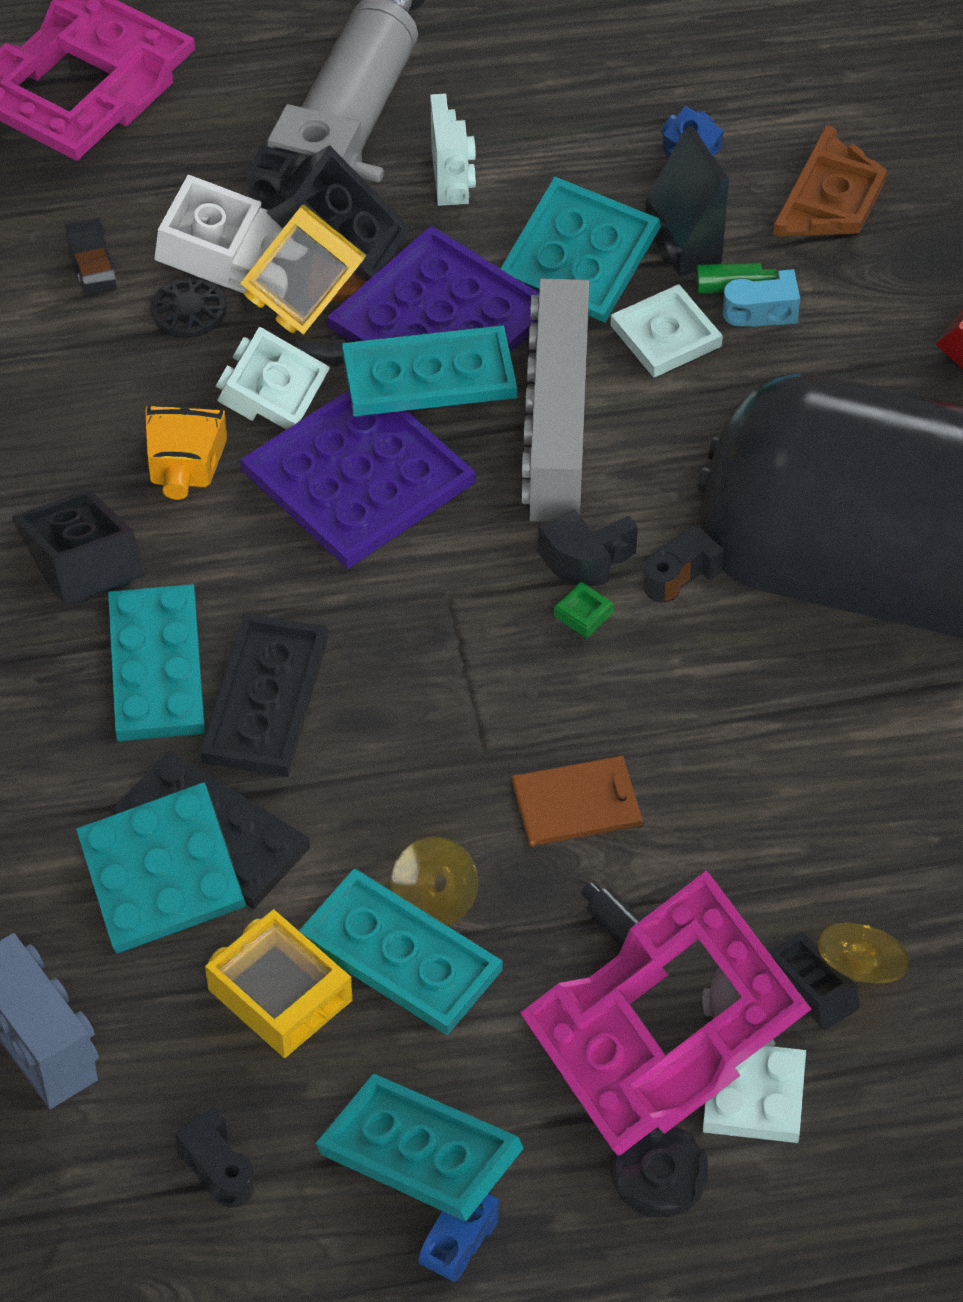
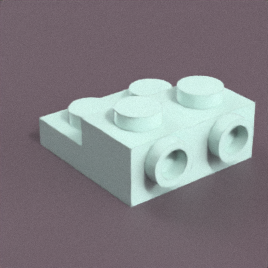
[430,94,476,206]
[215,327,330,430]

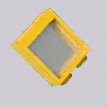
[240,204,367,335]
[205,909,353,1059]

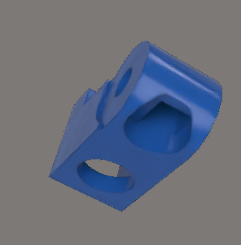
[418,1194,499,1282]

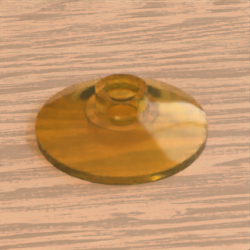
[391,837,478,926]
[818,923,910,983]

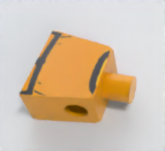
[145,406,227,500]

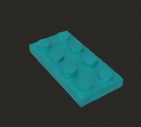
[342,325,517,416]
[108,584,205,741]
[299,868,503,1036]
[315,1073,524,1222]

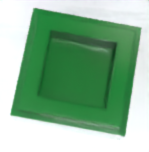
[554,582,614,639]

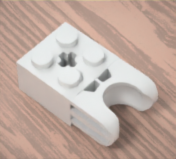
[154,175,308,298]

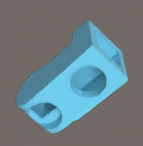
[722,269,800,327]

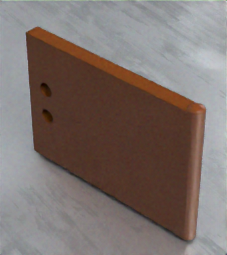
[511,756,643,847]

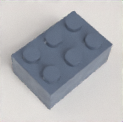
[0,933,99,1110]

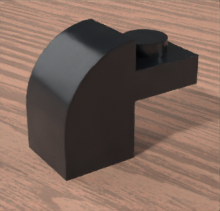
[538,510,638,586]

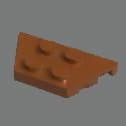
[773,125,887,237]

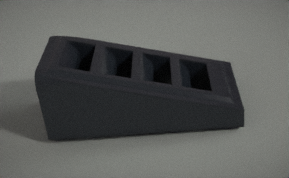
[769,932,860,1030]

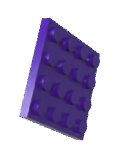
[327,226,539,407]
[240,390,476,569]

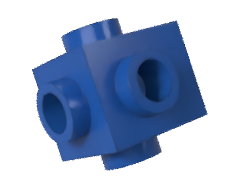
[661,106,724,158]

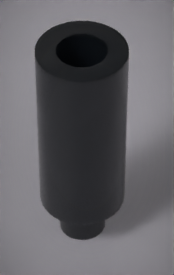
[581,881,642,946]

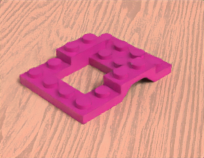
[0,0,195,161]
[520,870,812,1156]

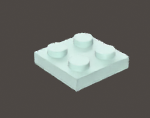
[611,284,723,378]
[703,1046,806,1143]

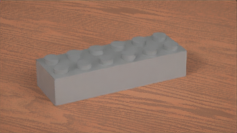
[522,278,589,522]

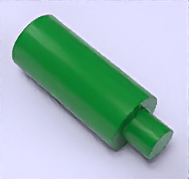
[696,263,777,294]

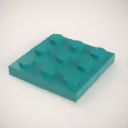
[500,177,661,323]
[76,782,247,954]

